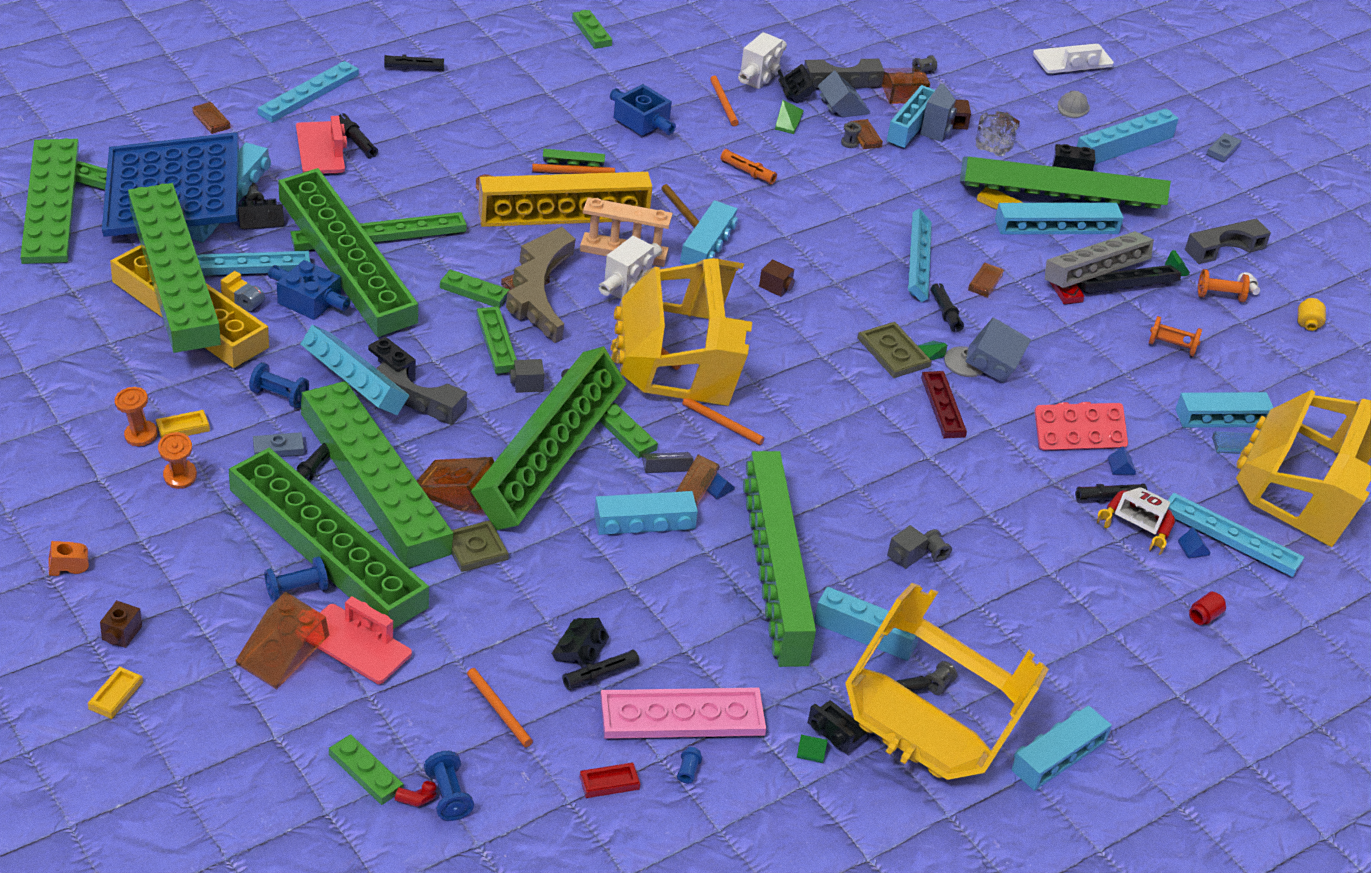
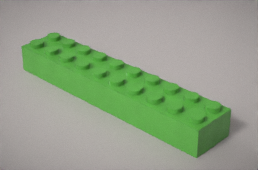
[960,156,1171,209]
[278,168,418,337]
[128,183,221,353]
[471,346,627,530]
[301,381,453,568]
[229,447,429,629]
[743,451,816,667]

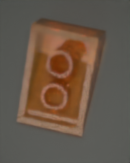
[882,68,930,104]
[417,457,494,511]
[236,592,330,690]

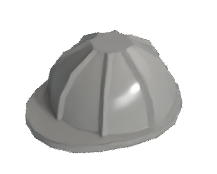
[1057,91,1090,118]

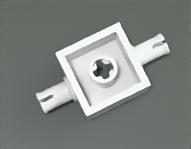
[738,32,787,89]
[598,236,662,299]

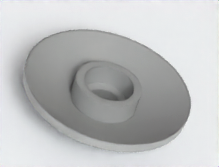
[944,346,984,377]

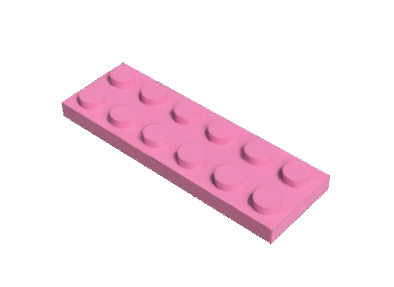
[600,688,766,739]

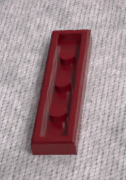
[921,371,967,439]

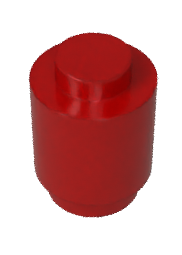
[1189,591,1226,625]

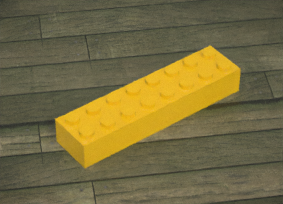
[478,172,652,227]
[110,245,269,368]

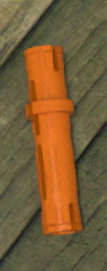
[720,149,777,184]

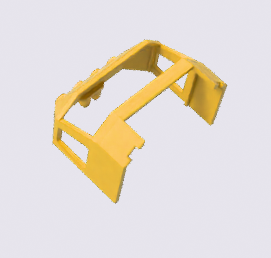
[611,258,752,406]
[1236,390,1371,547]
[845,583,1049,780]

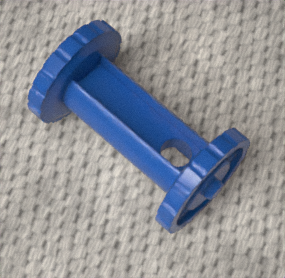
[249,362,309,408]
[264,556,328,603]
[424,751,474,821]

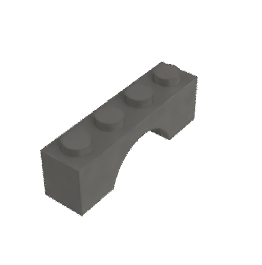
[804,58,885,89]
[1185,218,1271,264]
[376,362,467,425]

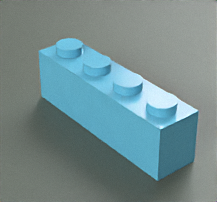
[887,85,935,148]
[680,200,738,265]
[1175,392,1274,428]
[594,491,698,535]
[814,586,919,661]
[1011,705,1112,791]

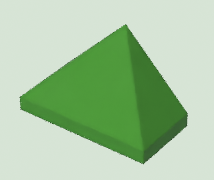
[775,100,804,134]

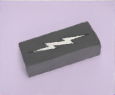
[642,452,693,473]

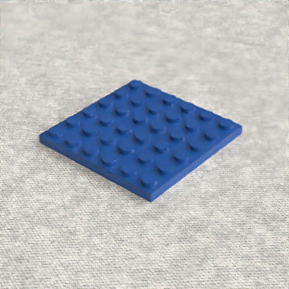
[102,132,239,237]

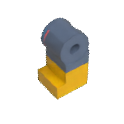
[221,271,265,311]

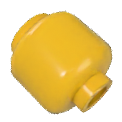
[1297,298,1326,331]

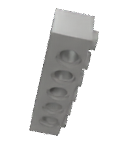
[1045,231,1154,288]

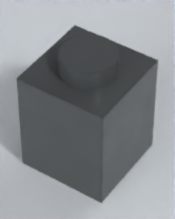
[509,359,544,393]
[887,525,929,569]

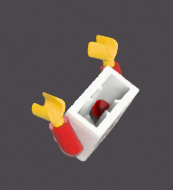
[1097,488,1175,555]

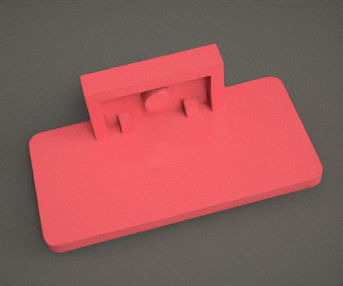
[296,116,347,174]
[1034,402,1128,451]
[299,596,412,684]

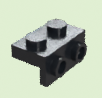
[777,64,816,103]
[1052,144,1095,171]
[238,198,284,229]
[368,336,416,382]
[551,617,609,668]
[807,700,869,754]

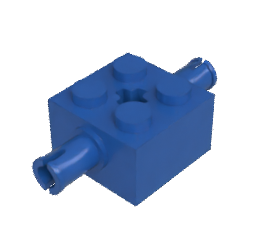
[609,84,676,136]
[268,260,351,320]

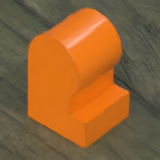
[48,541,89,576]

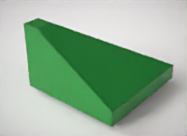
[917,341,948,360]

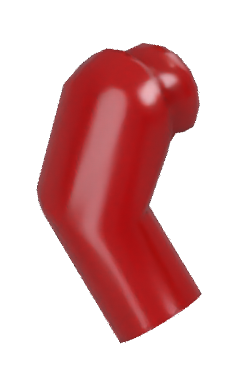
[395,781,437,807]

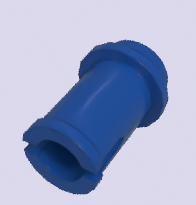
[677,747,702,784]

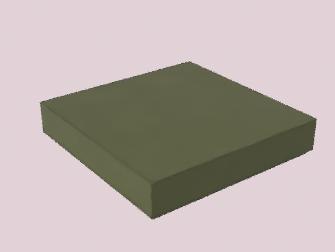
[451,520,509,572]

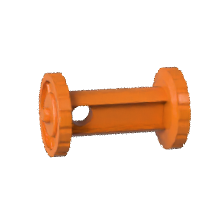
[1198,269,1250,302]
[1149,316,1202,357]
[114,387,157,446]
[158,432,197,489]

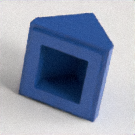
[1108,446,1136,475]
[701,468,735,499]
[1178,527,1211,558]

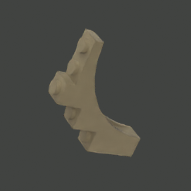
[506,227,576,343]

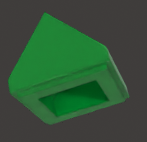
[1165,250,1190,276]
[797,734,828,763]

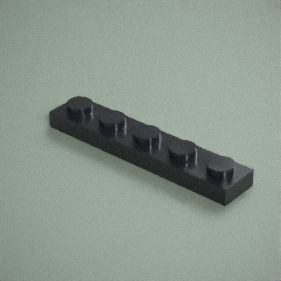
[1076,265,1181,293]

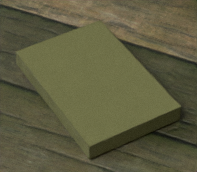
[857,322,932,378]

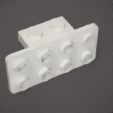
[1033,44,1114,74]

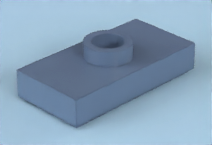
[1206,133,1242,162]
[253,432,304,457]

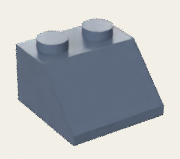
[818,70,870,117]
[920,83,957,142]
[965,317,1031,383]

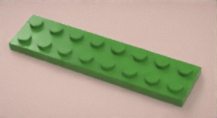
[20,138,79,264]

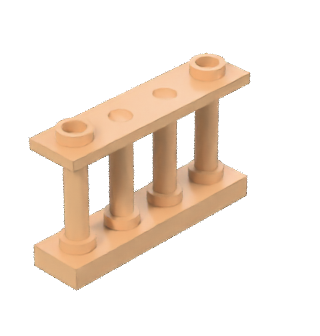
[580,198,673,267]

